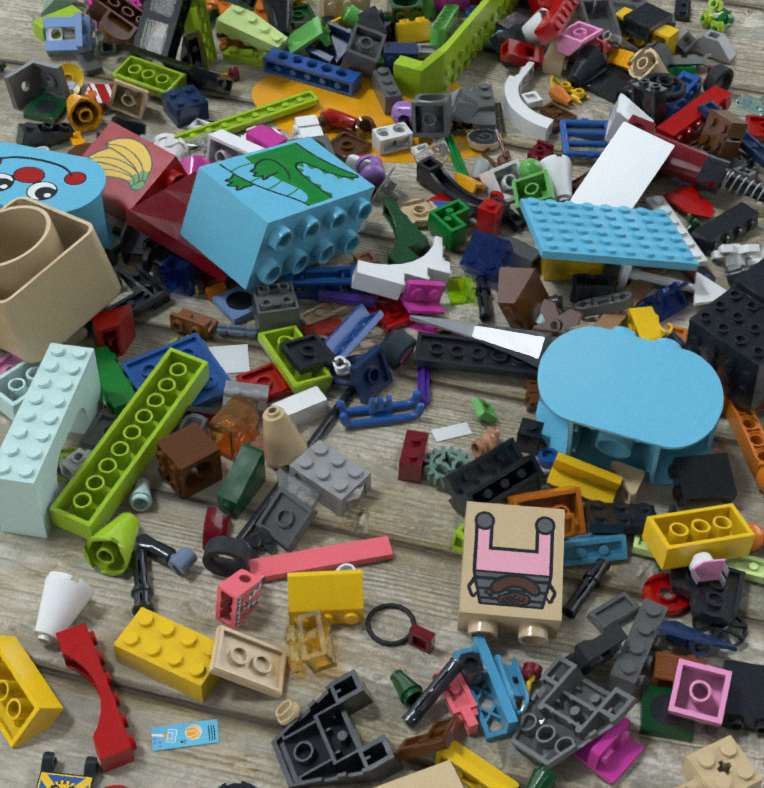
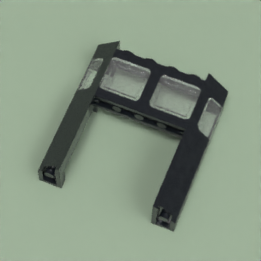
[128,0,257,95]

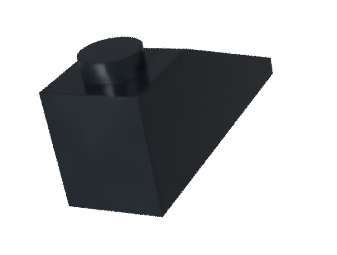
[180,31,206,69]

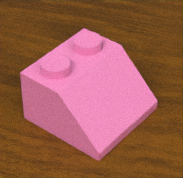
[557,21,604,56]

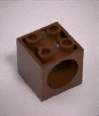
[155,422,223,500]

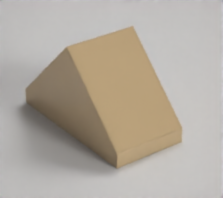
[609,460,646,504]

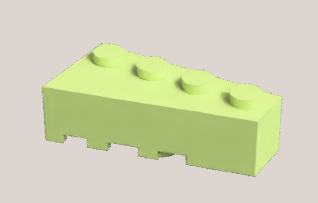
[215,5,288,52]

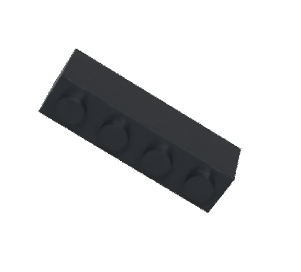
[691,202,759,257]

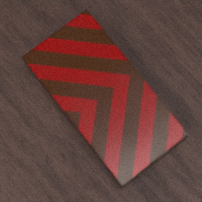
[300,315,342,337]

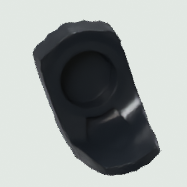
[457,652,488,686]

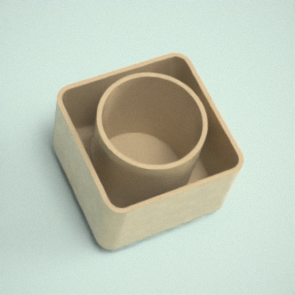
[0,196,121,363]

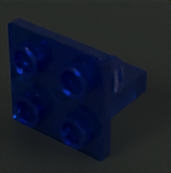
[158,253,196,297]
[638,280,690,323]

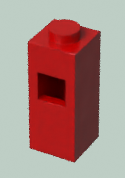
[500,38,544,70]
[475,198,503,250]

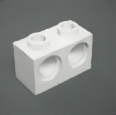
[372,122,413,155]

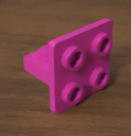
[399,279,446,316]
[572,717,643,785]

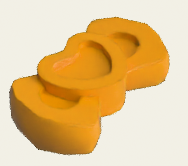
[68,130,87,147]

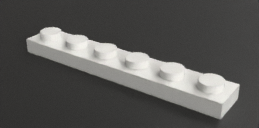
[645,195,708,267]

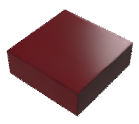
[408,623,436,654]

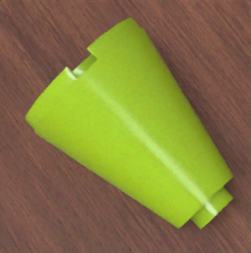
[83,513,140,576]

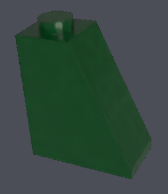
[217,443,266,518]

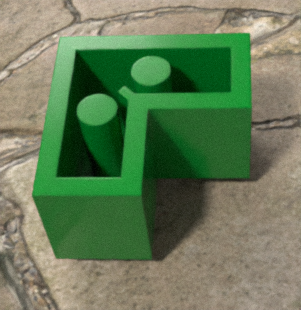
[428,199,470,250]

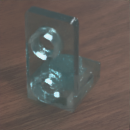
[736,94,764,116]

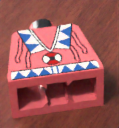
[215,569,266,630]

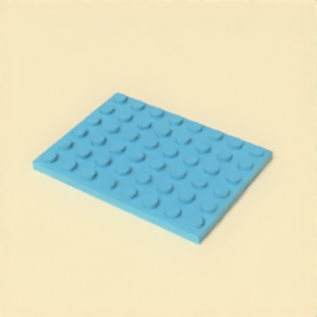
[519,197,699,271]

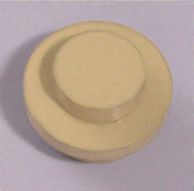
[275,700,300,725]

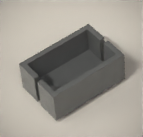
[576,0,621,45]

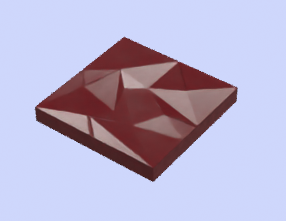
[126,171,231,282]

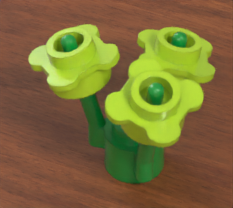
[700,0,734,33]

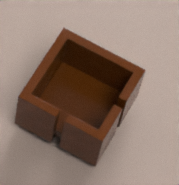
[699,109,748,158]

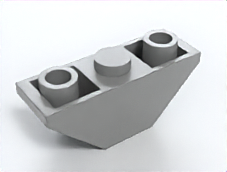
[690,29,736,63]

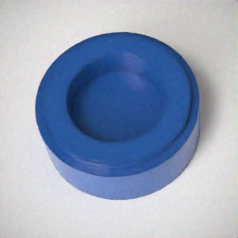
[537,447,558,469]

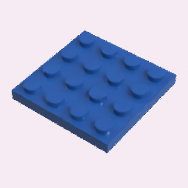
[121,332,231,416]

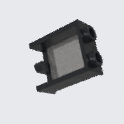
[632,78,668,132]

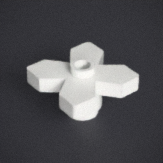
[711,244,760,271]

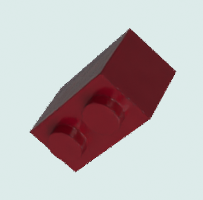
[398,429,429,484]

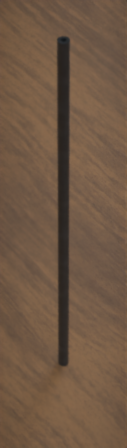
[236,329,396,540]

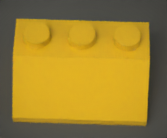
[287,569,364,627]

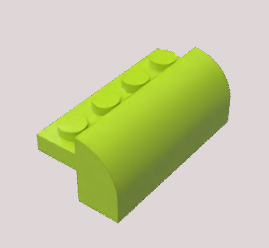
[184,0,218,70]

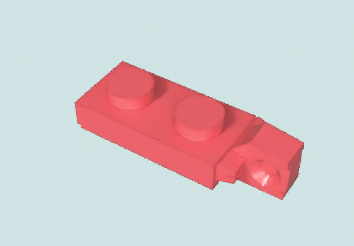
[433,670,479,736]

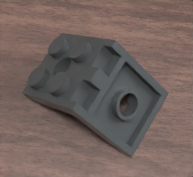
[3,59,70,109]

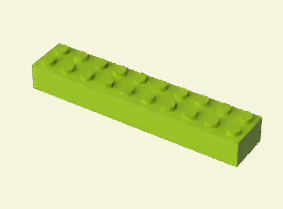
[49,347,210,540]

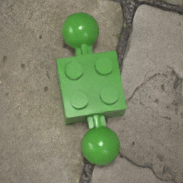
[512,158,557,221]

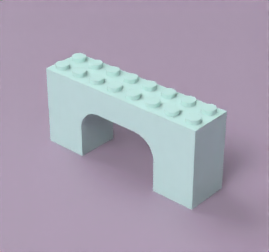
[0,343,104,538]

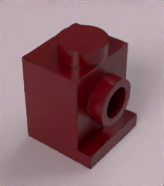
[527,139,554,162]

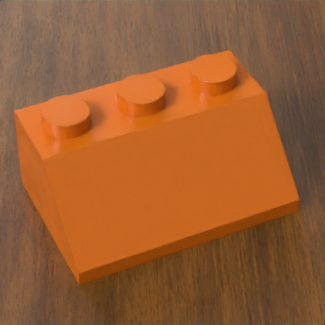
[506,485,586,535]

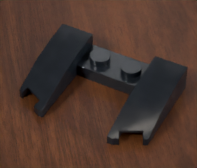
[89,264,170,325]

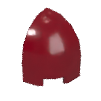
[202,506,232,550]

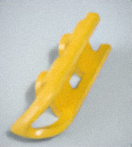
[550,75,590,105]

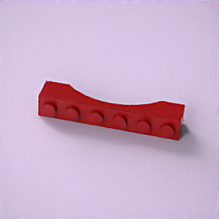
[56,623,137,773]

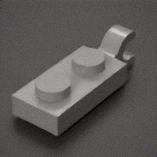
[669,53,712,67]

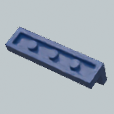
[324,304,384,369]

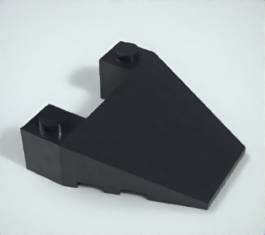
[271,669,404,788]

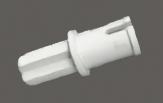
[333,356,351,378]

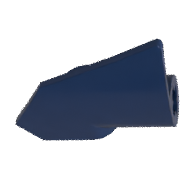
[656,620,738,658]

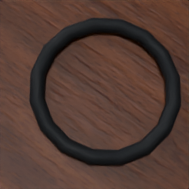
[365,603,417,646]

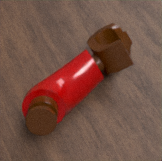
[318,108,376,140]

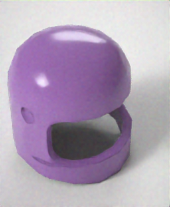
[391,101,412,127]
[356,154,386,187]

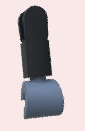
[136,534,198,575]

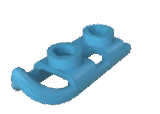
[494,654,529,718]

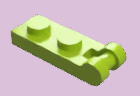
[222,46,269,67]

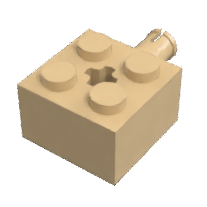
[673,735,763,788]

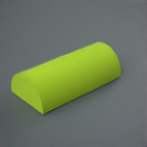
[111,55,187,99]
[258,325,333,395]

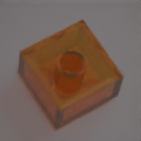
[209,394,260,462]

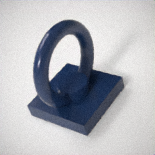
[329,345,393,404]

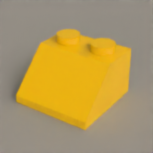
[395,16,430,43]

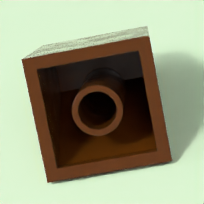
[497,267,549,330]

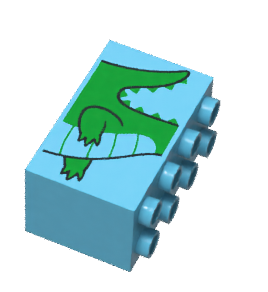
[180,136,375,290]

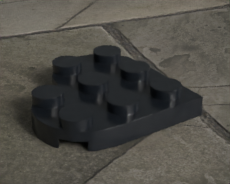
[669,566,746,627]

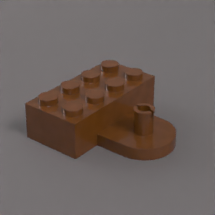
[86,0,161,45]

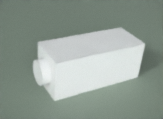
[271,386,327,427]

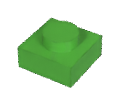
[471,397,498,424]

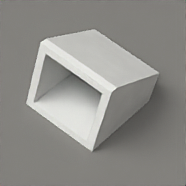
[605,93,655,142]

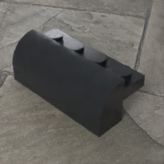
[442,437,543,516]

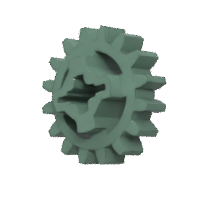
[423,446,471,489]

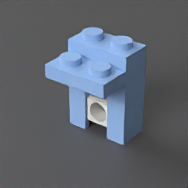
[43,13,96,54]

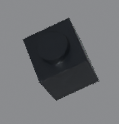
[516,417,544,456]

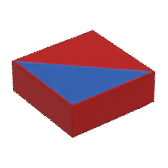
[427,193,452,208]

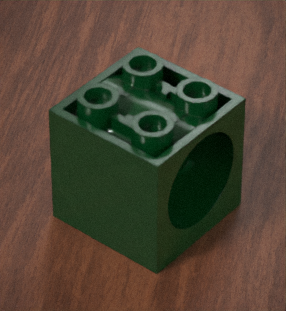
[387,0,424,25]

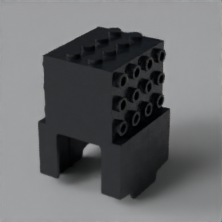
[685,258,764,413]

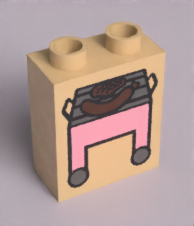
[457,501,565,646]

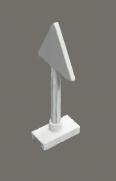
[615,265,727,306]

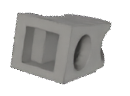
[677,25,697,52]

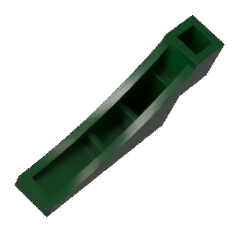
[382,198,429,265]

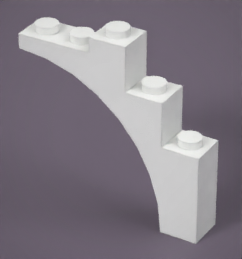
[351,236,452,300]

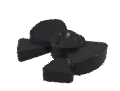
[240,527,275,559]

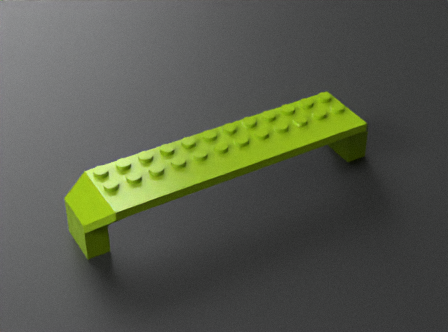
[393,0,520,99]

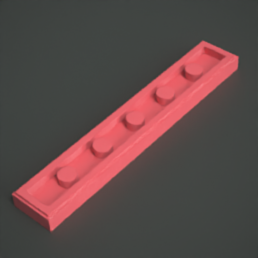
[248,536,393,581]

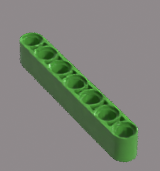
[430,4,459,46]

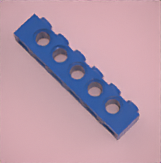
[263,48,361,97]

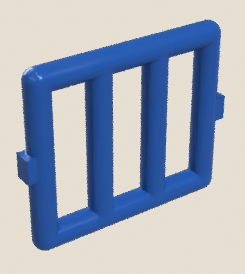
[559,118,609,160]

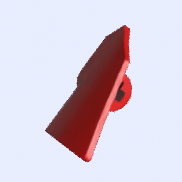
[664,186,716,219]

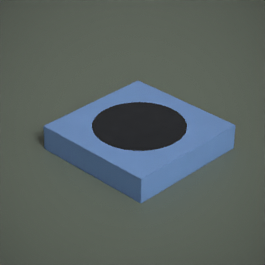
[212,285,253,325]

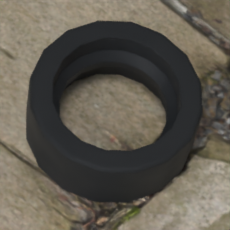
[703,64,734,92]
[202,536,251,577]

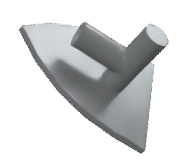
[370,167,401,203]

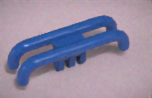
[336,390,425,428]

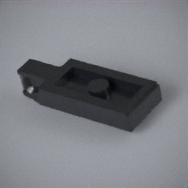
[674,0,691,22]

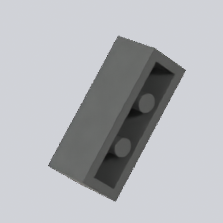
[372,67,402,115]

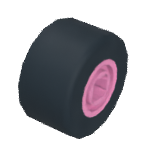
[383,329,417,370]

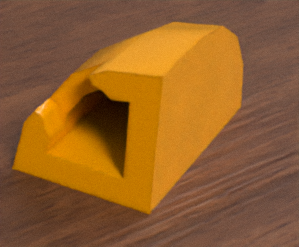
[454,172,487,195]

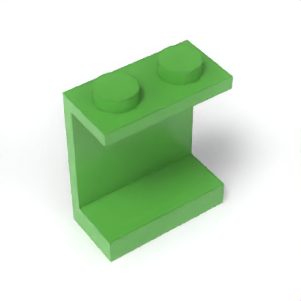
[287,15,332,56]

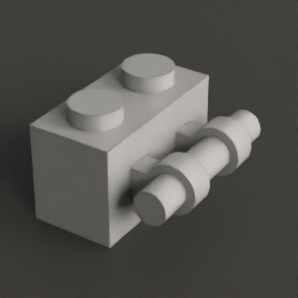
[222,380,269,418]

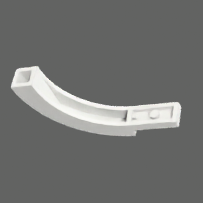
[503,61,553,142]

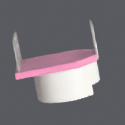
[689,552,729,587]

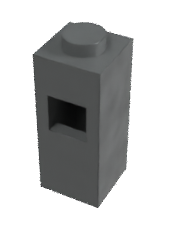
[491,233,541,269]

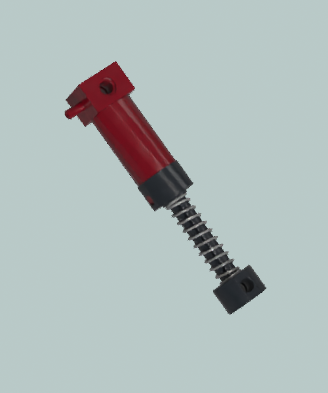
[627,115,764,206]

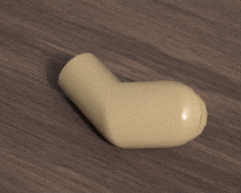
[65,327,88,345]

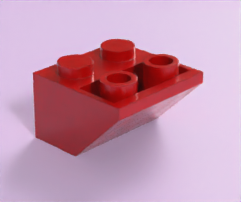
[91,304,136,357]

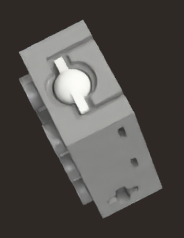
[289,440,371,517]

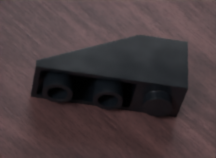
[16,122,76,148]

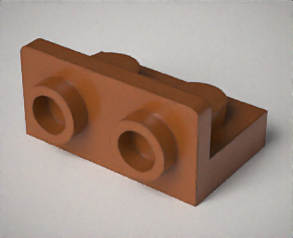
[170,308,219,341]

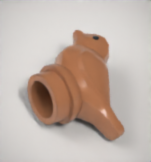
[471,426,500,458]

